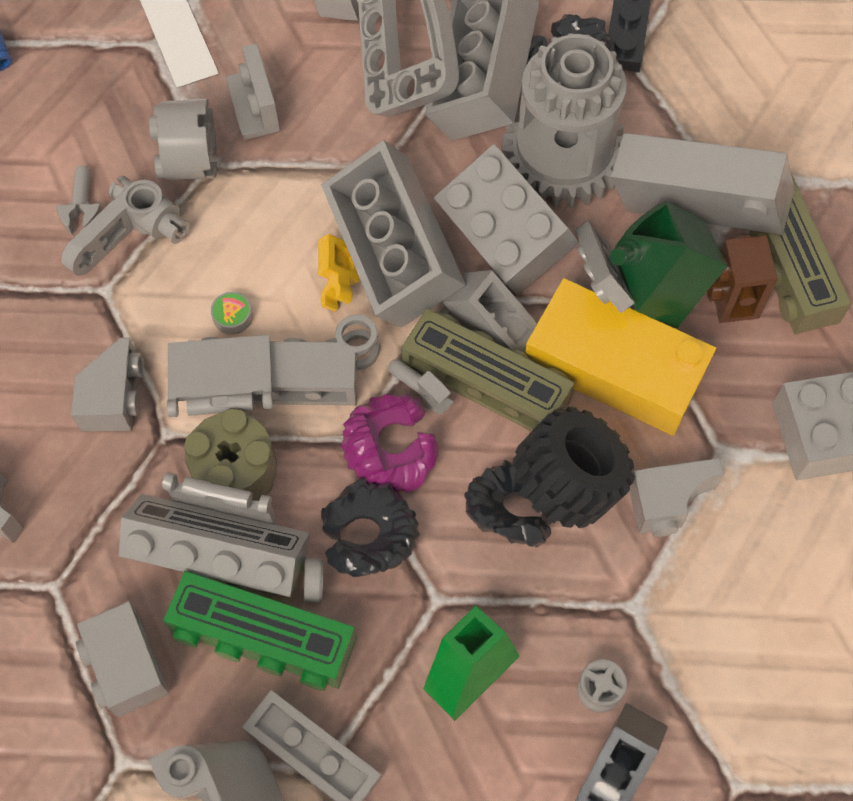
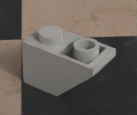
[71,337,143,432]

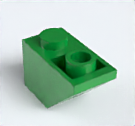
[423,605,520,721]

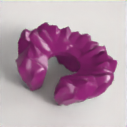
[340,393,439,492]

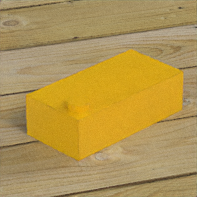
[525,278,716,436]

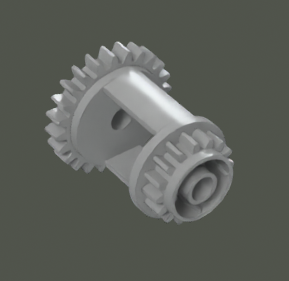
[502,33,627,208]

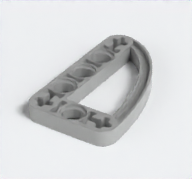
[358,0,459,117]

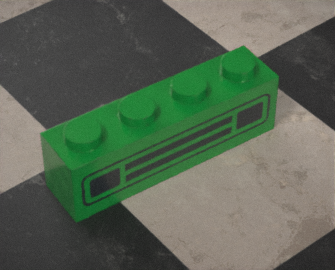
[163,571,357,691]

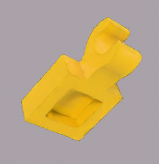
[318,233,360,312]

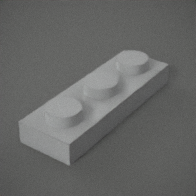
[575,220,635,313]
[242,690,382,801]

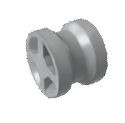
[577,659,627,713]

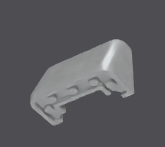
[149,740,284,801]

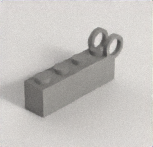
[188,315,379,406]

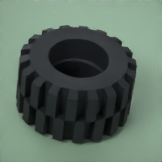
[512,407,635,528]

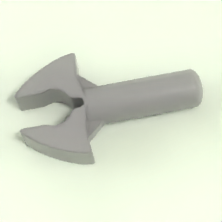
[56,166,102,235]
[389,359,454,414]

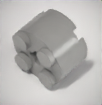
[149,99,217,181]

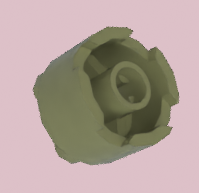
[184,409,277,501]

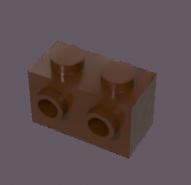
[707,235,778,323]

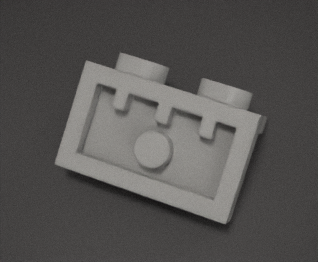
[226,43,280,140]

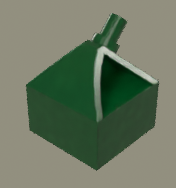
[610,201,728,328]

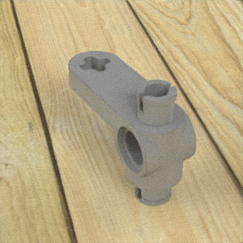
[61,176,190,276]

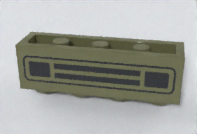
[749,173,851,334]
[401,308,575,431]

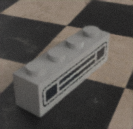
[118,494,310,597]

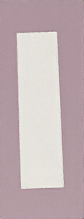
[140,0,219,88]

